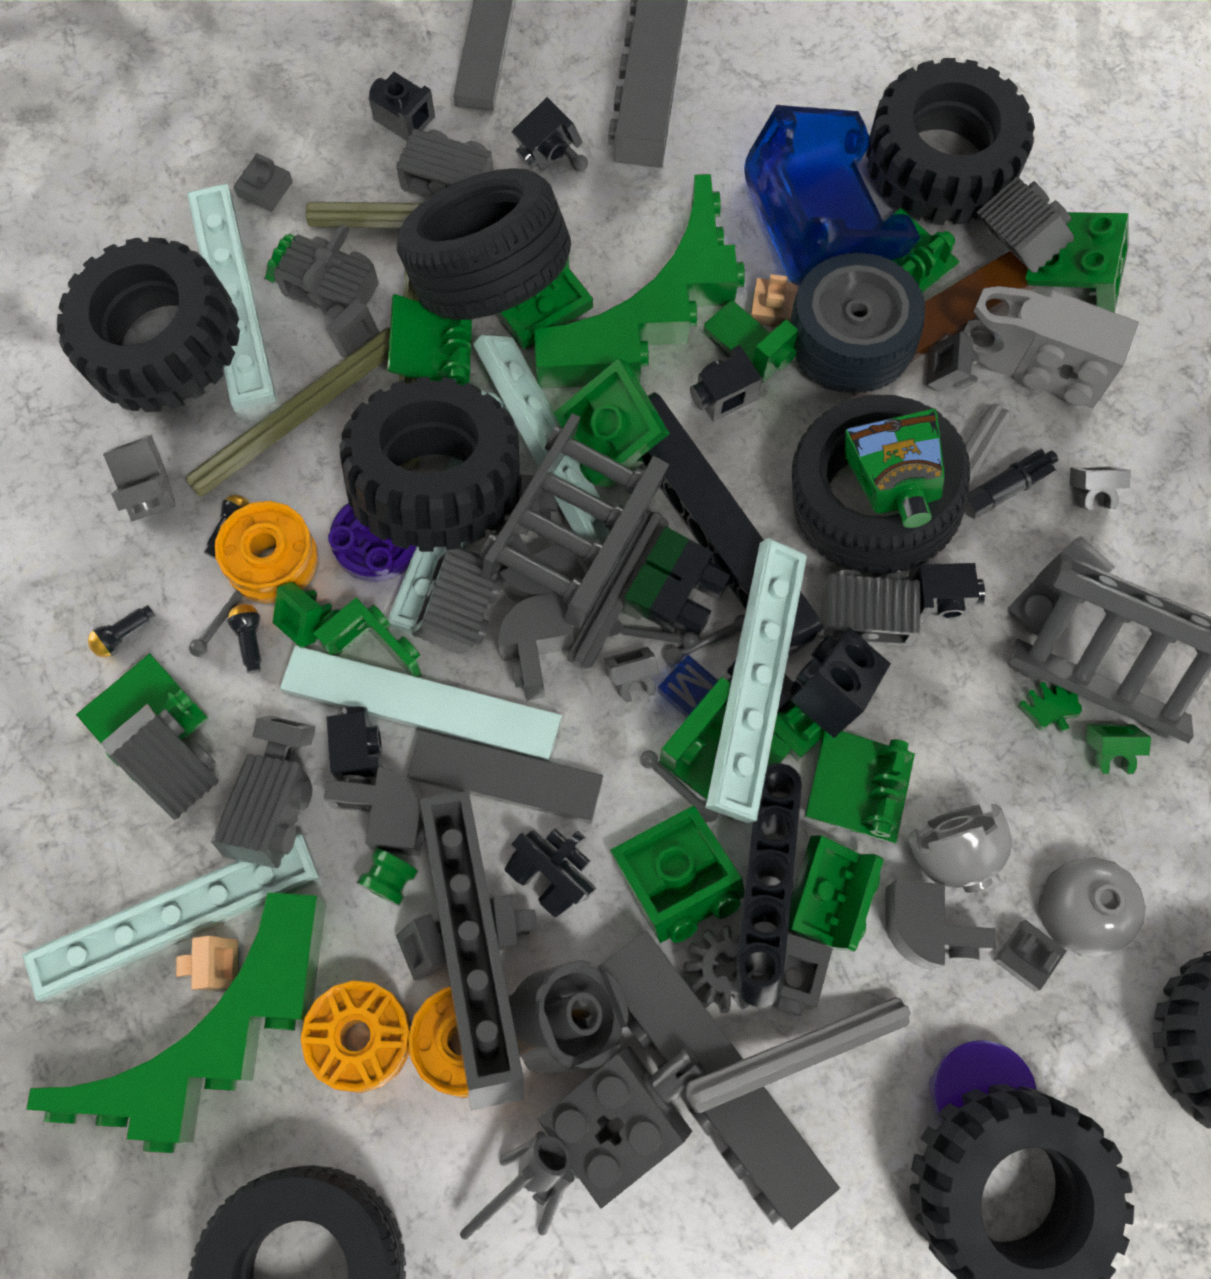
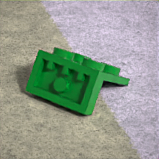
[1026,212,1129,313]
[659,677,790,820]

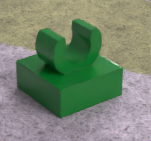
[272,582,332,648]
[773,701,824,762]
[1085,724,1151,774]

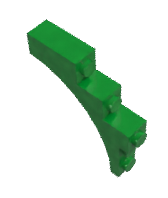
[534,174,745,389]
[26,892,326,1153]

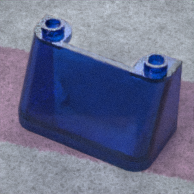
[744,105,921,285]

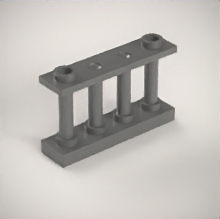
[479,413,669,629]
[1010,553,1211,744]

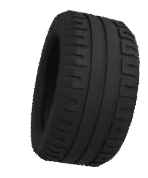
[396,168,571,320]
[792,395,970,574]

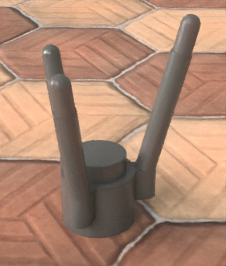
[460,1131,575,1240]

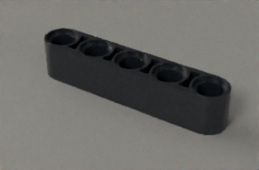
[736,763,802,1007]

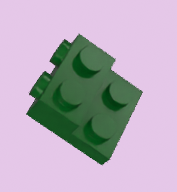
[554,358,670,488]
[610,805,745,943]

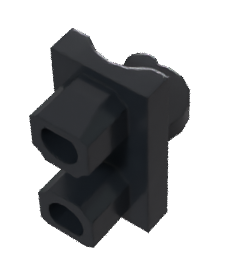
[504,828,597,917]

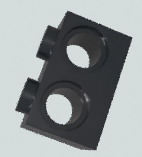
[790,627,891,738]

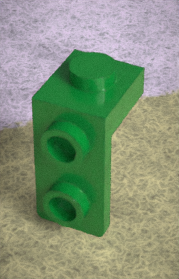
[703,301,798,383]
[313,597,422,678]

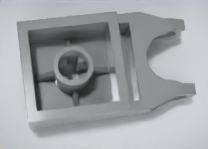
[963,286,1139,409]

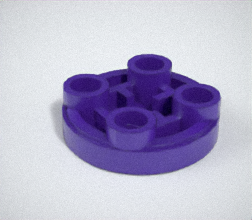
[328,503,417,582]
[929,1040,1037,1123]

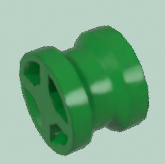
[356,848,419,906]

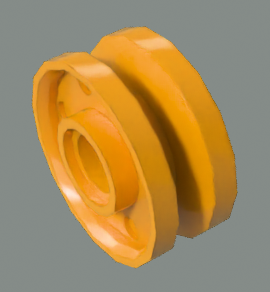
[215,501,319,604]
[300,980,411,1093]
[408,987,469,1098]

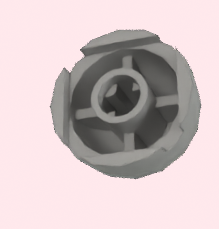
[907,804,1012,893]
[1038,857,1146,958]

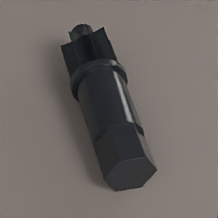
[965,448,1058,520]

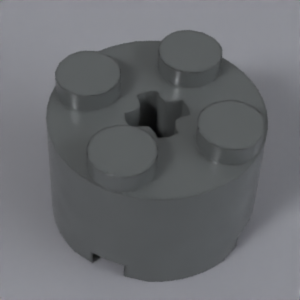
[508,960,628,1075]

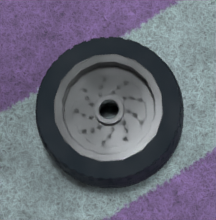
[790,252,925,393]

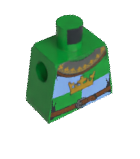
[845,408,944,528]

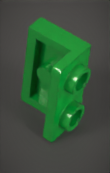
[496,257,594,350]
[788,835,884,952]

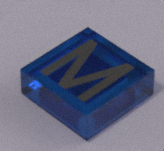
[657,655,719,718]

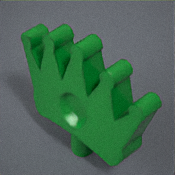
[264,233,295,283]
[1018,682,1082,733]

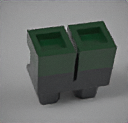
[624,526,731,636]

